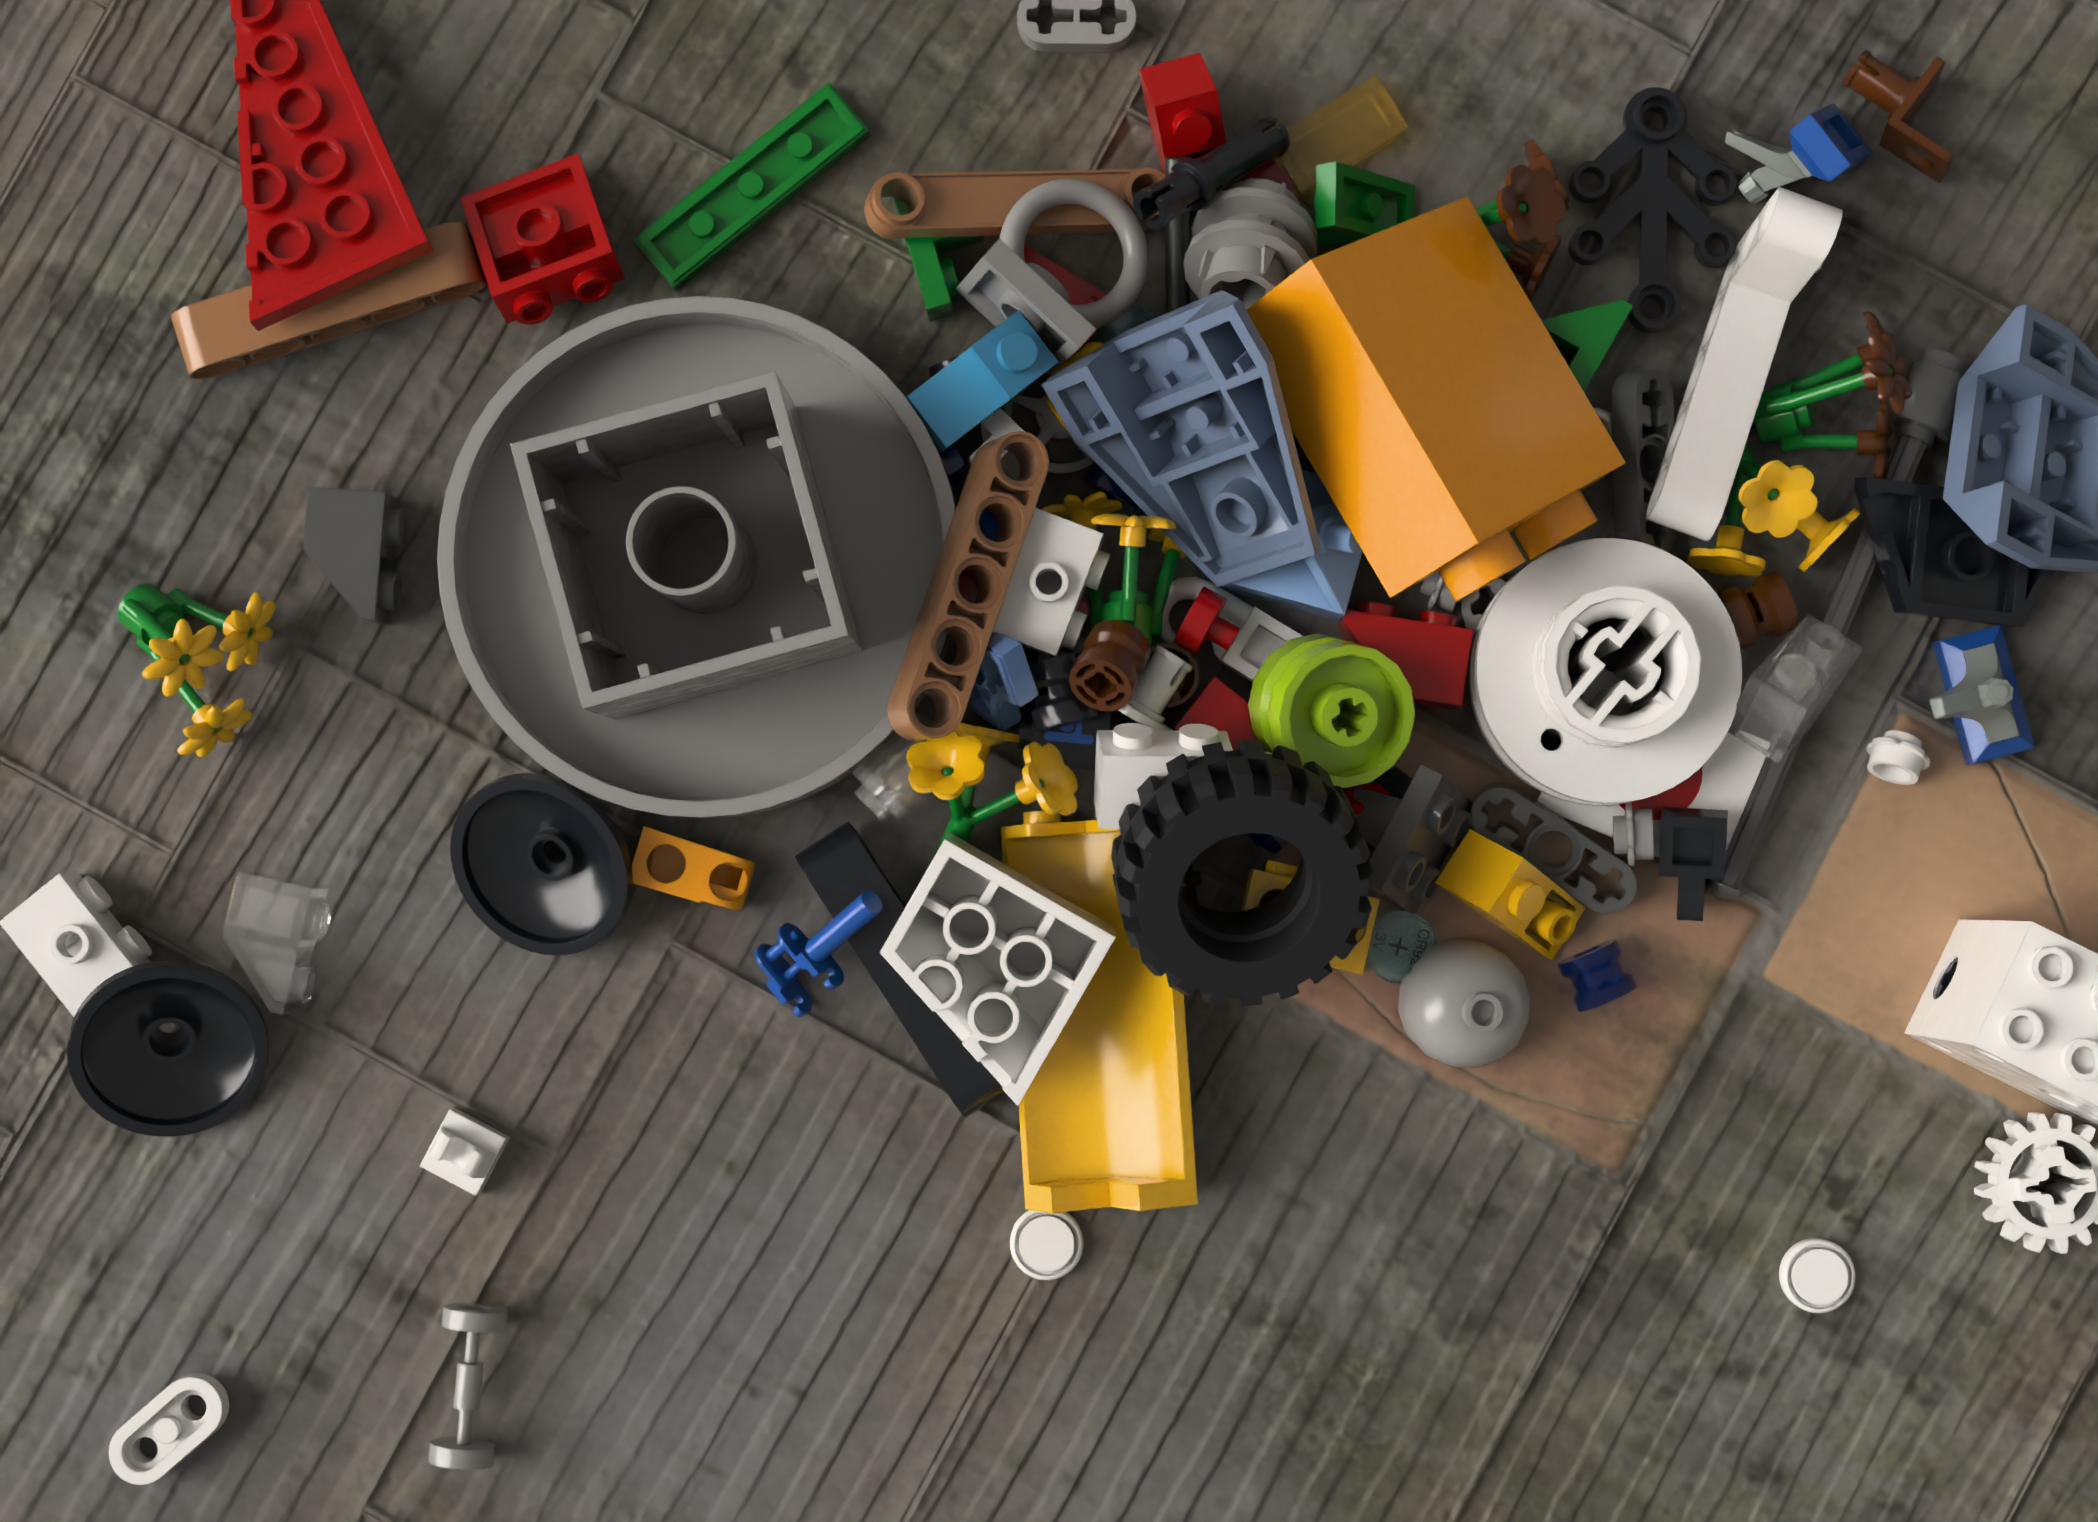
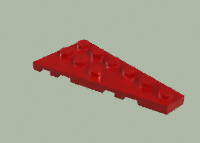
[230,0,434,331]

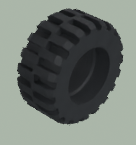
[1111,740,1375,1007]

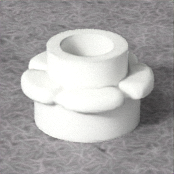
[1866,730,1930,785]

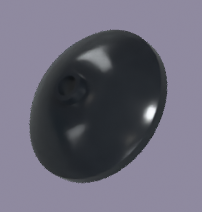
[450,773,633,955]
[67,960,269,1137]

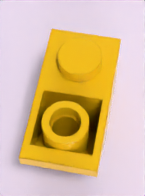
[1435,829,1586,961]

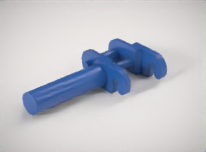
[754,890,882,1017]

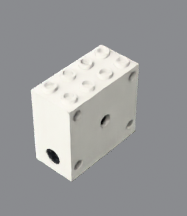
[1904,919,2098,1129]

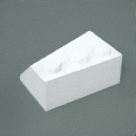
[880,832,1116,1106]

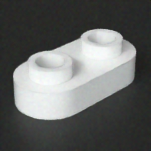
[109,1373,229,1485]

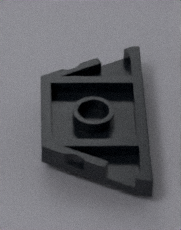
[1854,477,2056,627]

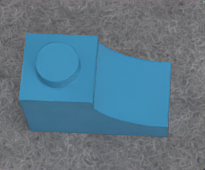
[906,310,1058,454]

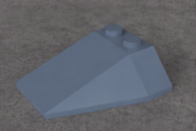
[1041,290,1321,587]
[1943,304,2098,573]

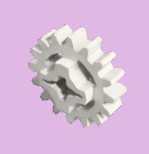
[1974,1112,2098,1254]

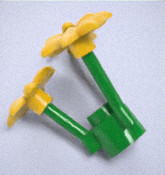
[1042,491,1186,648]
[118,583,276,757]

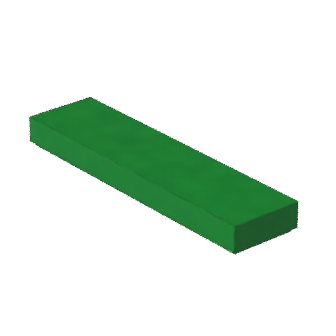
[633,82,870,292]

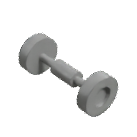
[428,1303,508,1470]

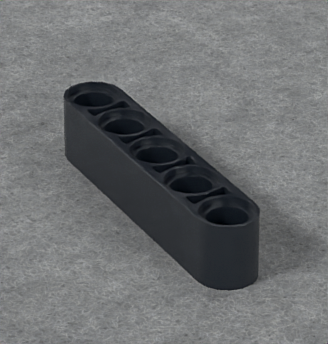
[795,821,1005,1118]

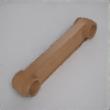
[864,167,1165,239]

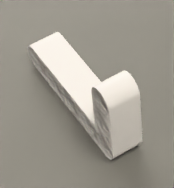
[1646,187,1843,541]

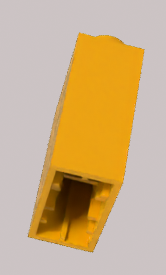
[1246,196,1626,602]

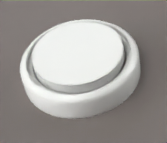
[1010,1210,1083,1280]
[1779,1238,1856,1313]

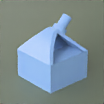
[1220,469,1362,622]

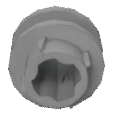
[1183,178,1318,309]

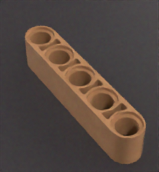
[171,222,486,379]
[887,431,1049,741]

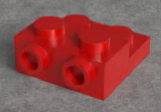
[460,153,626,325]

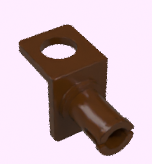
[1842,50,1954,183]

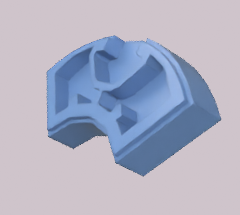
[967,633,1039,732]

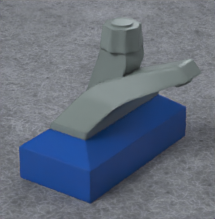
[1725,103,1873,204]
[1930,625,2035,765]

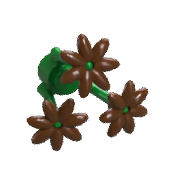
[1754,311,1913,479]

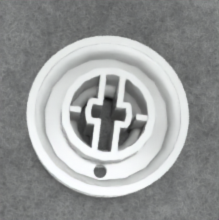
[1468,538,1742,806]

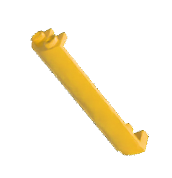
[1001,811,1198,1213]

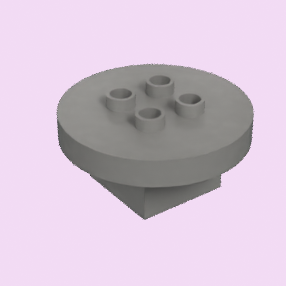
[437,296,960,819]

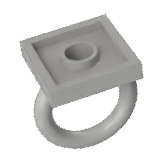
[956,178,1149,376]

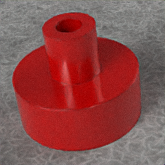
[1173,586,1240,655]

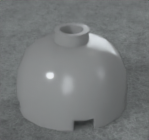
[1398,939,1531,1068]

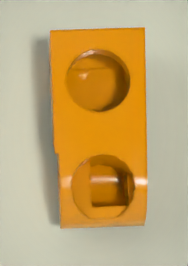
[632,826,757,912]

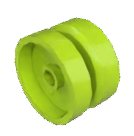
[1248,633,1415,788]

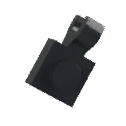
[1659,807,1728,921]

